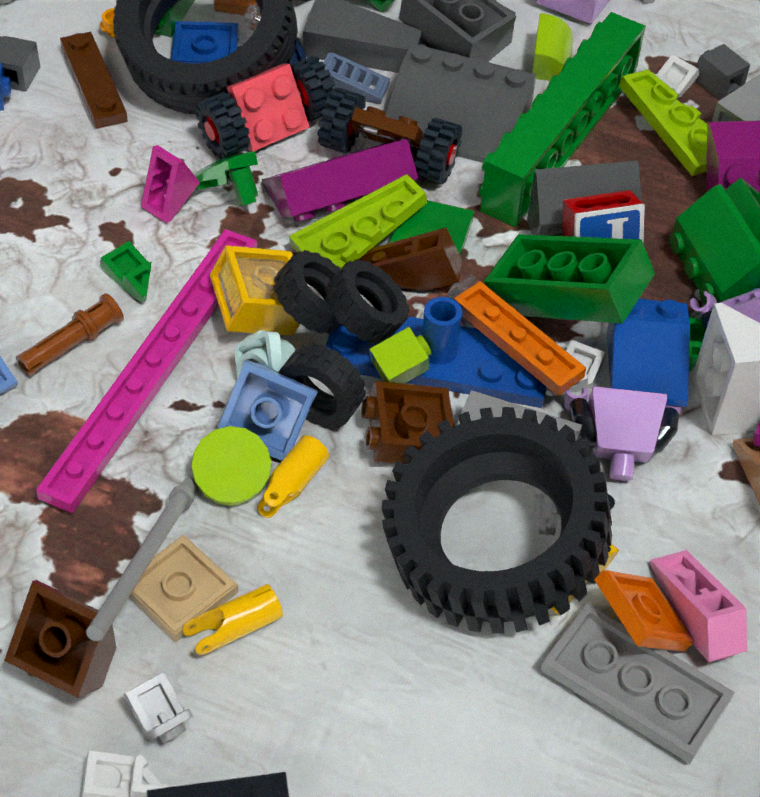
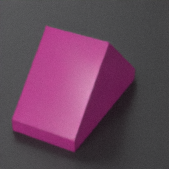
[141,145,200,223]

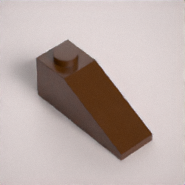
[358,227,462,291]

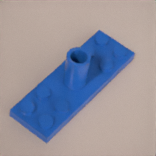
[326,297,546,408]

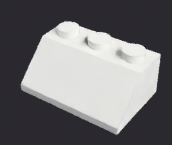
[692,303,760,435]

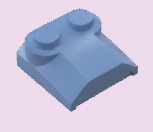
[217,360,318,461]

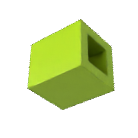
[370,327,432,384]

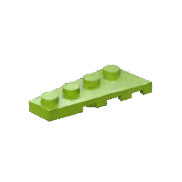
[618,69,707,176]
[289,174,427,268]

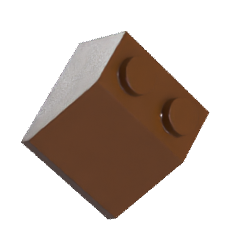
[4,580,116,698]

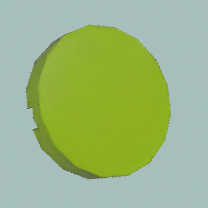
[191,426,271,506]

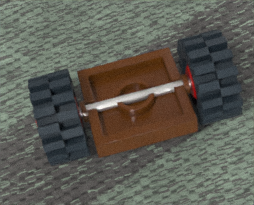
[317,87,462,184]

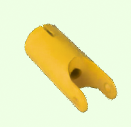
[258,435,329,518]
[182,584,283,655]

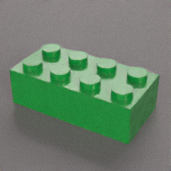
[484,234,655,324]

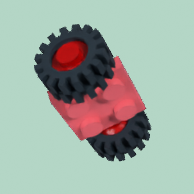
[195,56,335,159]

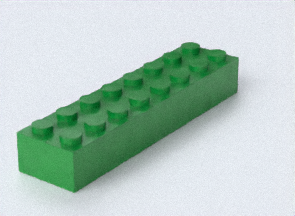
[479,12,646,228]

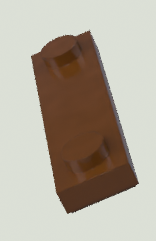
[60,31,128,129]

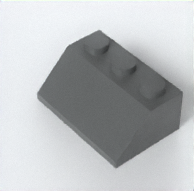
[399,0,516,61]
[527,161,642,236]

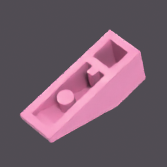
[650,550,747,662]

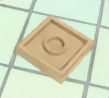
[129,534,239,643]

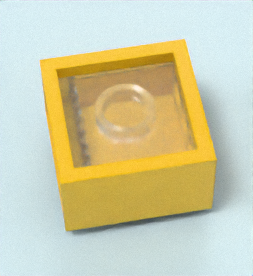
[209,245,300,335]

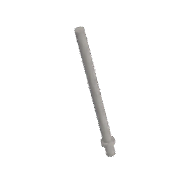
[86,477,198,641]

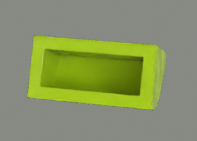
[532,13,573,81]

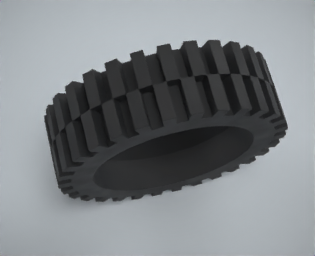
[382,407,612,634]

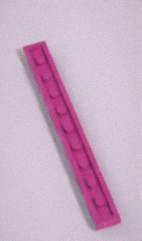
[36,229,257,514]

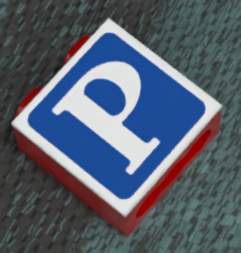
[562,190,645,242]

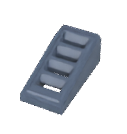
[323,52,390,104]

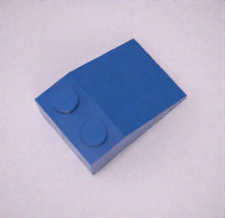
[607,298,690,407]

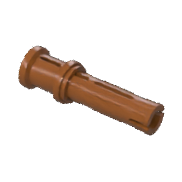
[16,293,124,377]

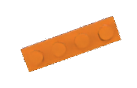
[453,281,586,396]

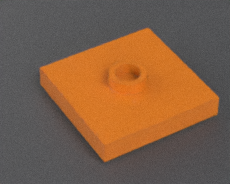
[594,570,694,652]

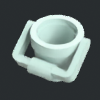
[234,330,296,379]

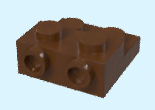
[361,381,454,464]

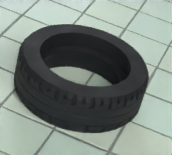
[113,0,298,114]

